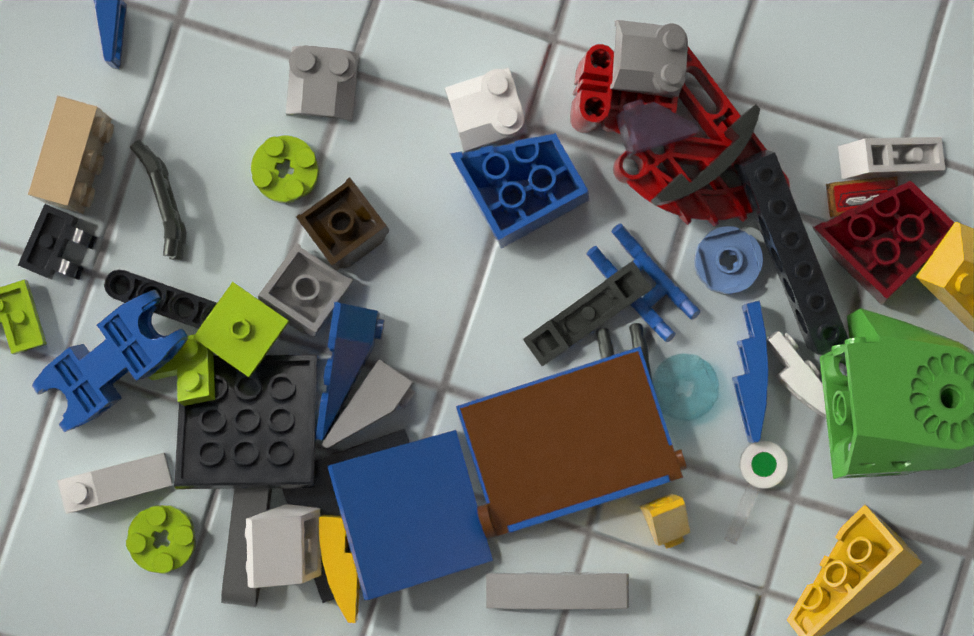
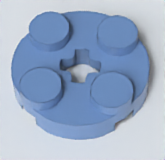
[694,226,763,294]

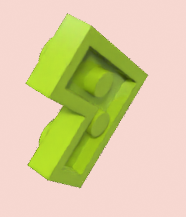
[0,279,47,355]
[148,334,215,406]

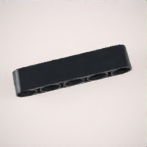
[104,269,217,329]

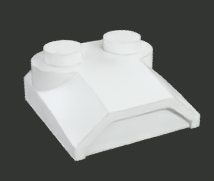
[445,68,528,152]

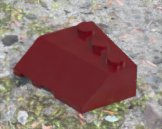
[813,180,955,305]

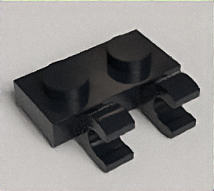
[17,204,98,280]

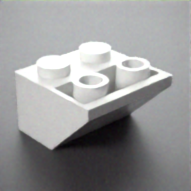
[245,504,321,588]

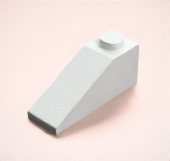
[838,137,946,180]
[57,453,173,514]

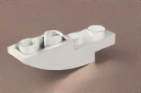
[766,331,826,418]

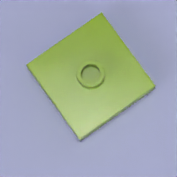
[193,281,290,377]

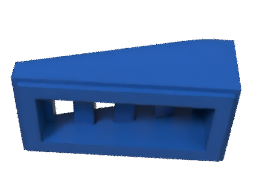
[94,0,127,69]

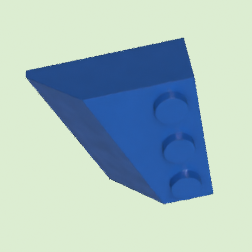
[450,133,589,249]

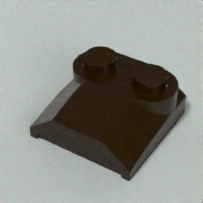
[296,177,390,271]

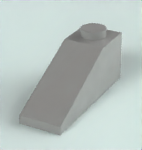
[321,360,415,448]

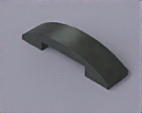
[651,104,761,206]
[523,261,652,366]

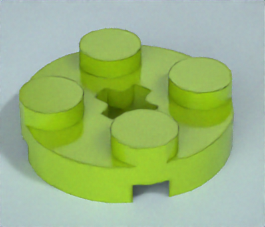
[251,135,319,203]
[126,505,196,573]

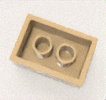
[28,95,114,214]

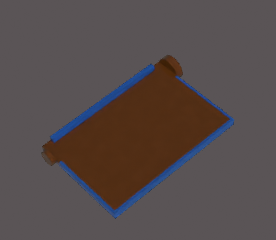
[456,347,688,539]

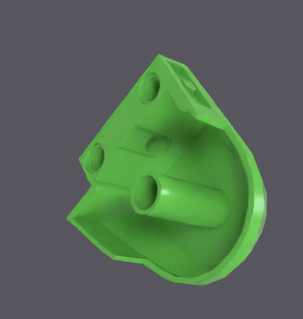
[820,308,974,479]

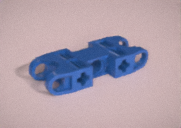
[32,290,188,432]

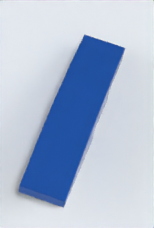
[732,300,768,443]

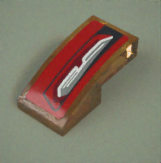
[826,176,898,217]

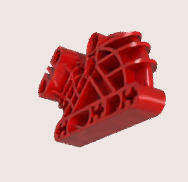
[570,44,790,227]

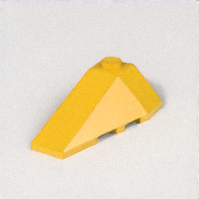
[787,504,922,636]

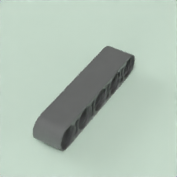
[221,488,272,607]

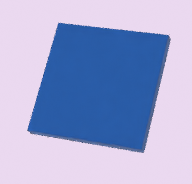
[328,430,493,600]

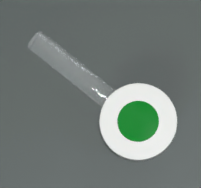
[724,440,788,545]

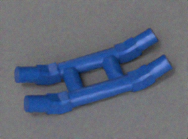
[586,223,701,343]

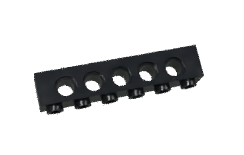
[733,150,849,355]

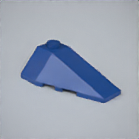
[315,302,385,440]

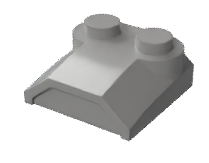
[610,20,688,98]
[286,45,359,122]
[258,243,353,336]

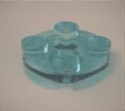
[652,353,719,421]

